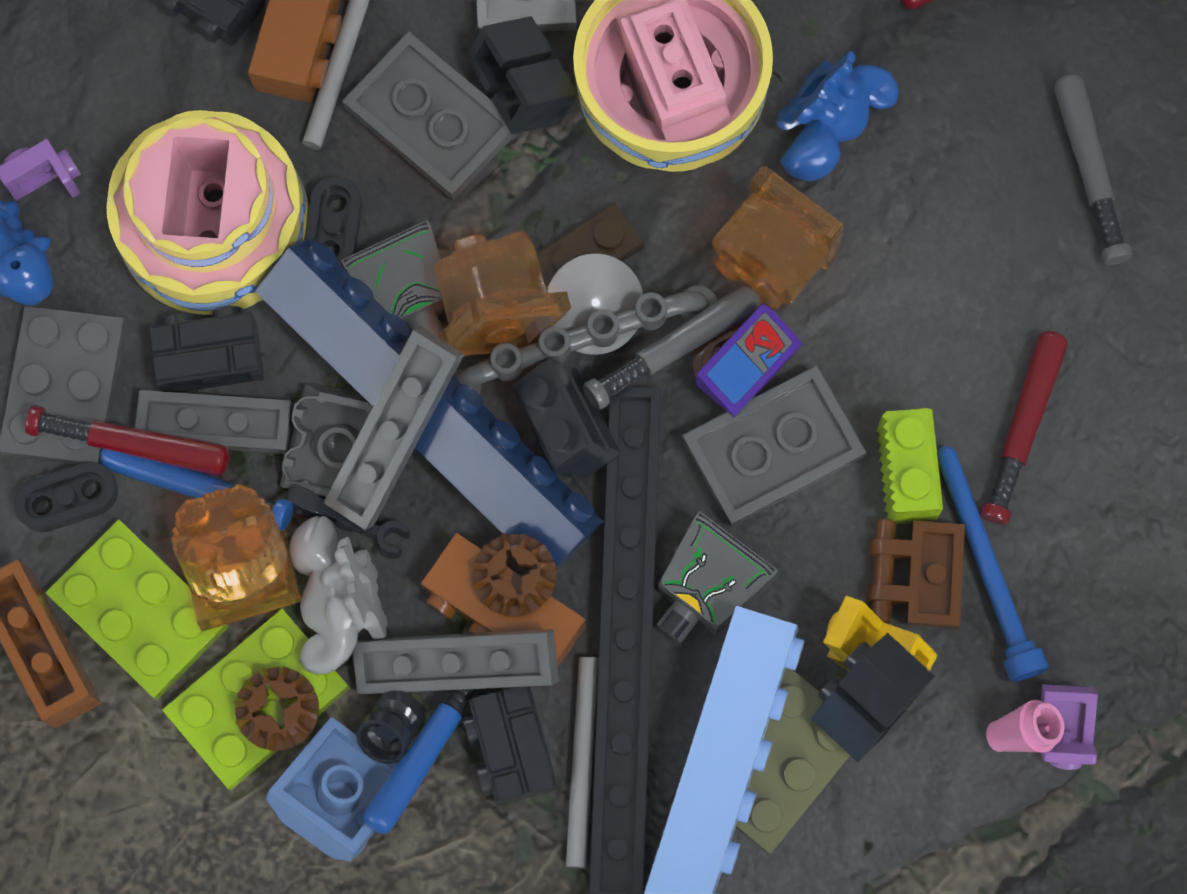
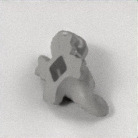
[289,516,388,675]

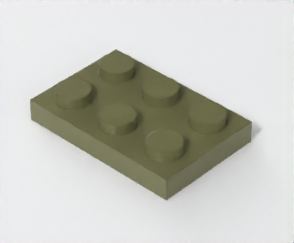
[736,668,850,856]

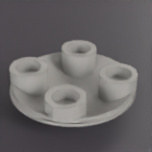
[543,254,643,355]

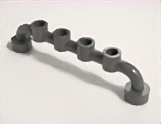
[453,286,718,397]

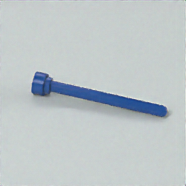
[937,446,1050,683]

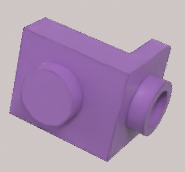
[0,139,81,201]
[1041,684,1098,770]

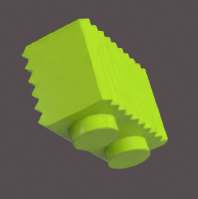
[876,408,943,524]

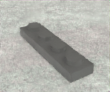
[324,327,464,530]
[353,629,559,694]

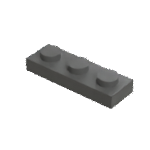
[135,390,293,454]

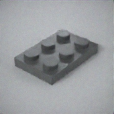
[342,32,515,200]
[0,306,127,465]
[682,366,866,527]

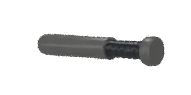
[1054,74,1133,265]
[583,285,761,410]

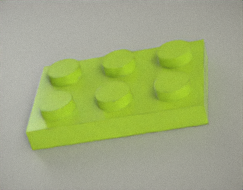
[46,519,230,700]
[162,609,350,791]

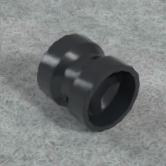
[356,690,425,764]

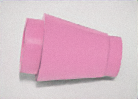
[986,700,1064,753]

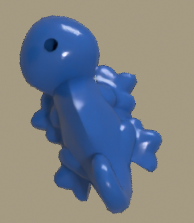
[775,50,899,182]
[0,200,53,306]

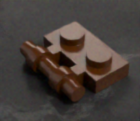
[866,519,965,629]

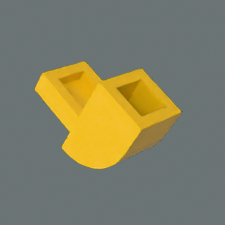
[823,596,937,672]

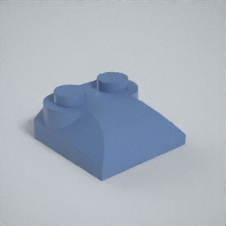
[266,717,397,862]

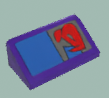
[696,303,802,418]

